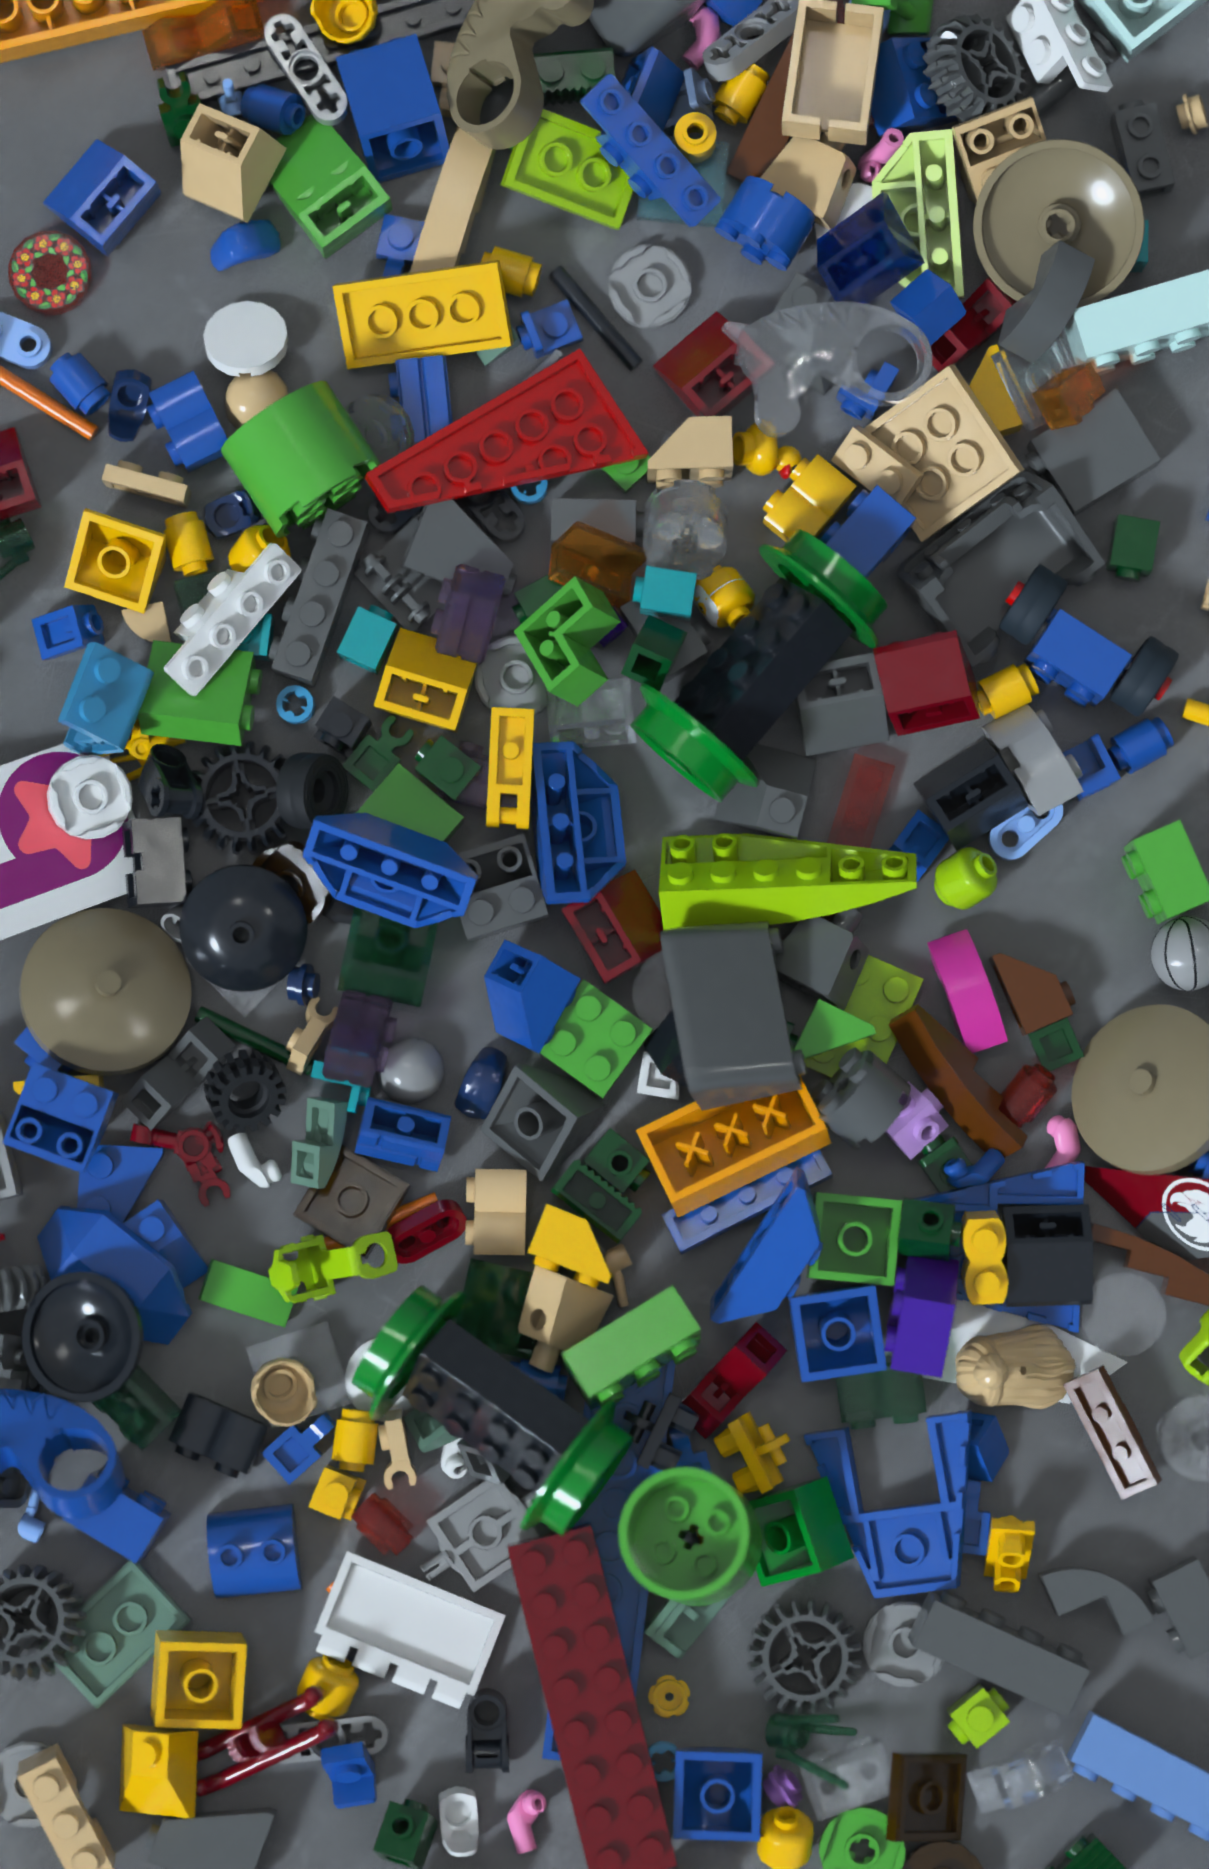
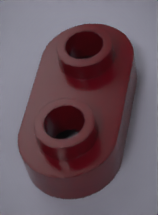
[387,1199,467,1264]

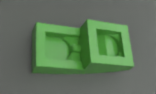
[198,1258,298,1328]

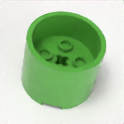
[221,381,381,538]
[619,1467,762,1606]

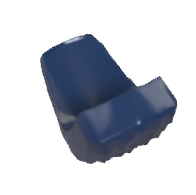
[108,369,152,442]
[204,489,262,540]
[454,1047,507,1119]

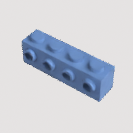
[1066,1710,1209,1842]

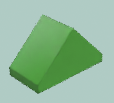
[794,999,876,1059]

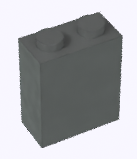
[1025,388,1161,516]

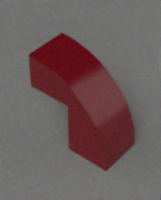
[914,277,1017,372]
[681,1322,788,1439]

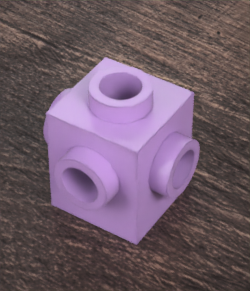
[884,1081,949,1160]

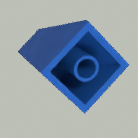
[335,34,450,183]

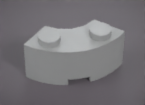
[981,704,1084,816]

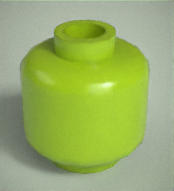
[934,847,998,910]

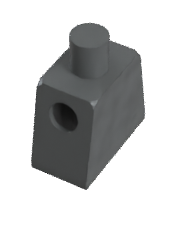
[775,908,869,1011]

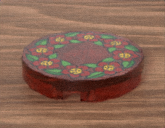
[8,230,93,315]

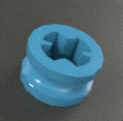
[511,479,548,506]
[276,685,316,725]
[648,1741,678,1782]

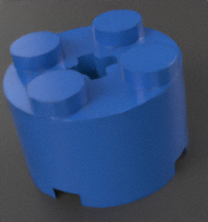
[714,176,816,271]

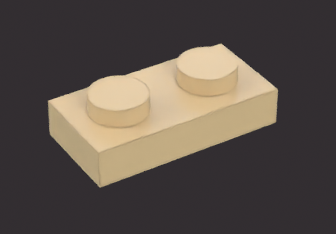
[831,425,924,506]
[102,460,192,508]

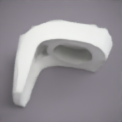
[438,1786,479,1857]

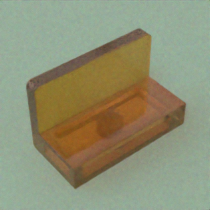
[548,521,649,609]

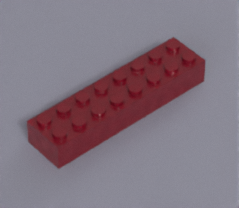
[507,1522,677,1869]

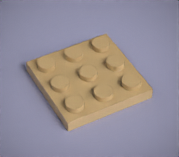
[864,364,1025,542]

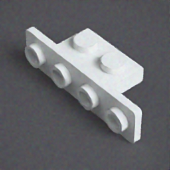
[1005,0,1113,92]
[164,543,301,696]

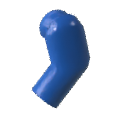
[944,1148,1005,1188]

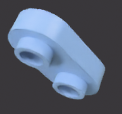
[0,311,52,369]
[988,804,1063,861]

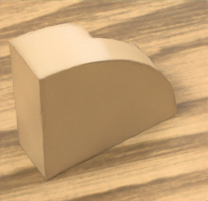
[121,601,172,643]

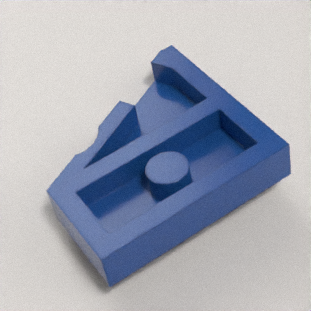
[77,1145,165,1223]

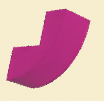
[927,929,1008,1053]

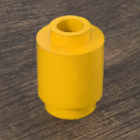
[712,63,770,126]
[674,112,716,163]
[480,246,543,298]
[163,511,214,577]
[977,663,1040,720]
[331,1408,379,1472]

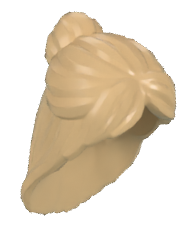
[955,1324,1076,1409]

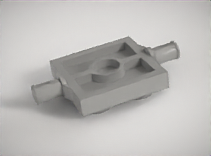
[420,1481,540,1593]

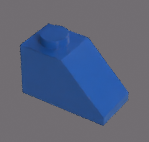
[123,1199,209,1289]

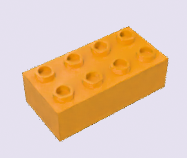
[636,1076,831,1218]

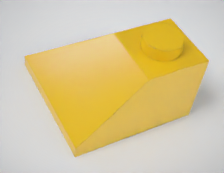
[119,1724,198,1818]

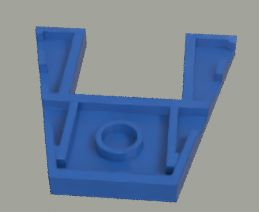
[913,1161,1085,1333]
[804,1410,972,1598]

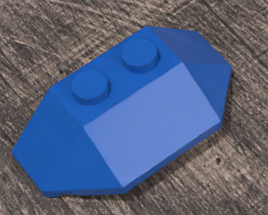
[530,741,626,904]
[302,813,478,928]
[710,1167,823,1324]
[37,1205,193,1345]

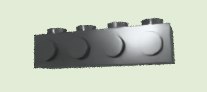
[268,508,370,688]
[908,1590,1090,1717]

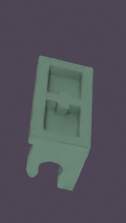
[644,1595,732,1660]

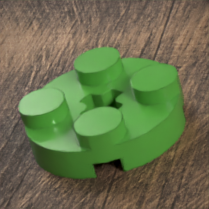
[819,1806,906,1869]

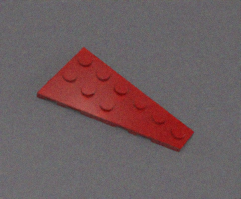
[365,348,649,513]

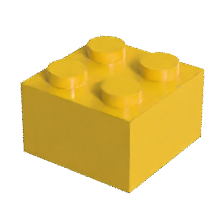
[150,1630,247,1729]

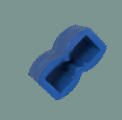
[146,371,228,473]

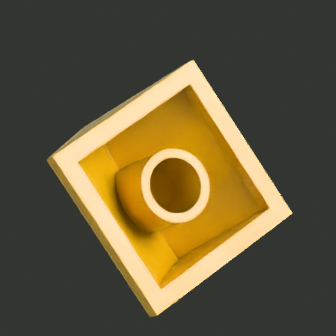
[64,508,166,614]

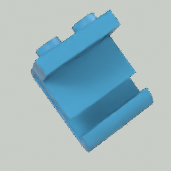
[58,642,154,755]

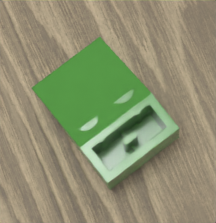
[268,114,393,259]

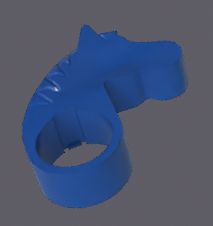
[0,1389,125,1519]

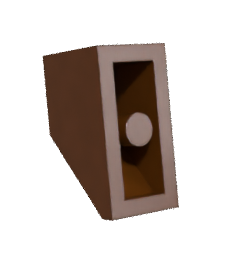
[989,953,1076,1036]

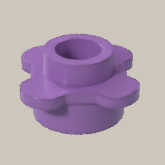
[763,1765,803,1808]

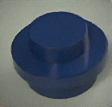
[287,963,320,1006]

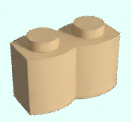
[465,1168,527,1256]

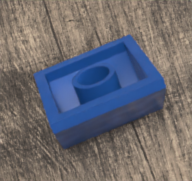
[602,47,685,131]

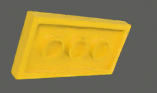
[332,260,514,369]

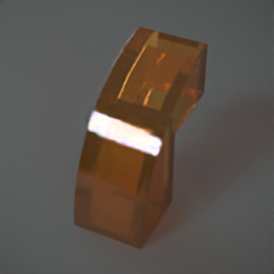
[142,0,265,71]

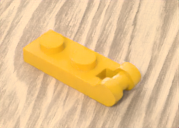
[486,707,535,829]

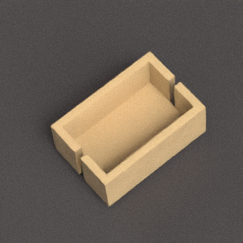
[782,0,884,146]

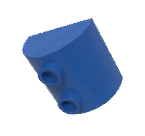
[789,1284,887,1382]
[206,1503,303,1599]
[673,1747,762,1842]

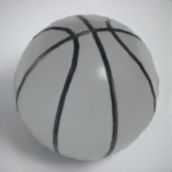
[1151,916,1209,991]

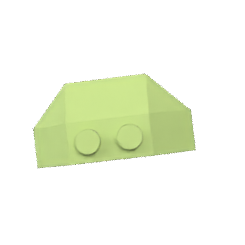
[872,129,964,298]

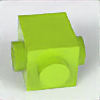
[946,1683,1010,1749]

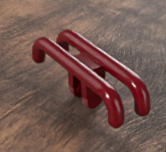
[196,1686,339,1797]

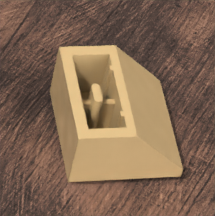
[952,96,1046,204]
[180,103,287,223]
[647,416,733,490]

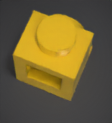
[308,1464,367,1521]

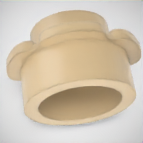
[1176,94,1208,134]

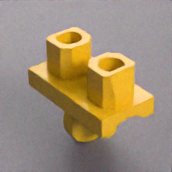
[714,1411,791,1494]
[984,1515,1035,1593]

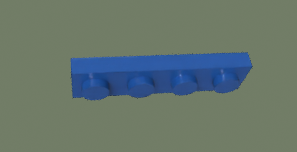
[661,1149,833,1255]

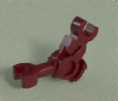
[130,1121,231,1207]

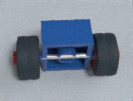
[999,564,1179,717]

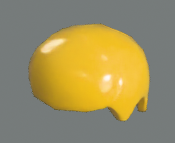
[310,0,378,44]

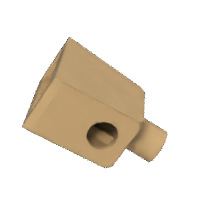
[760,132,856,232]
[518,1265,614,1373]

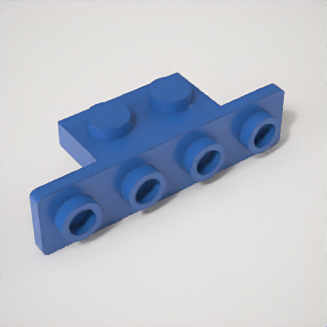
[580,74,721,227]

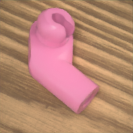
[682,5,721,70]
[858,128,904,183]
[1044,1115,1081,1169]
[507,1789,547,1854]

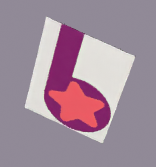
[0,743,136,940]

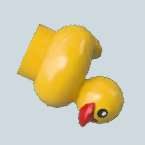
[732,422,802,480]

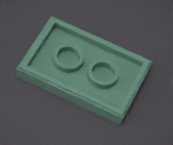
[39,1560,192,1709]

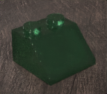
[337,907,438,1007]

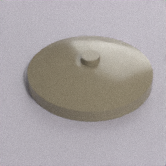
[973,139,1145,308]
[19,908,192,1076]
[1071,1004,1209,1175]

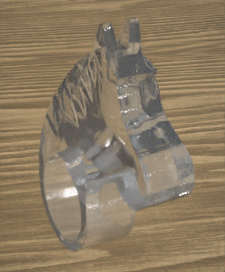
[721,302,932,438]

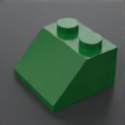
[748,1476,854,1587]

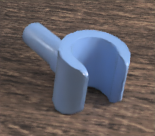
[218,78,243,117]
[18,1487,46,1543]

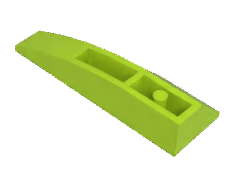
[659,833,917,930]

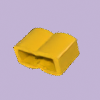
[762,454,857,542]
[960,1210,1008,1305]

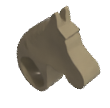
[447,0,594,150]

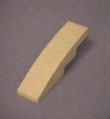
[410,126,496,273]

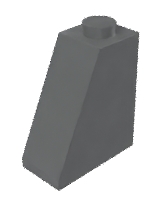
[401,500,517,604]
[144,1807,278,1869]

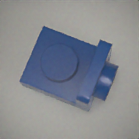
[516,299,583,359]
[836,361,900,420]
[31,605,105,660]
[889,810,949,882]
[321,1741,377,1809]

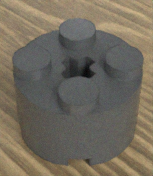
[810,1047,911,1150]

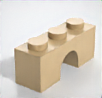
[17,1743,115,1869]

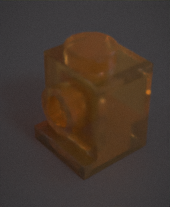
[1032,362,1106,430]

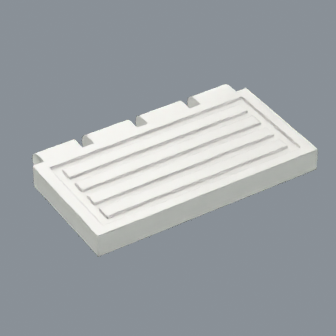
[314,1551,506,1709]

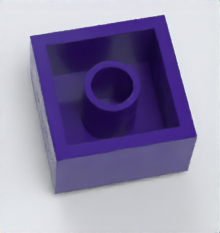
[884,1256,959,1378]

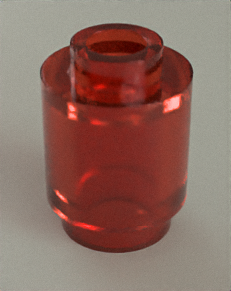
[998,1064,1057,1128]
[351,1493,414,1556]

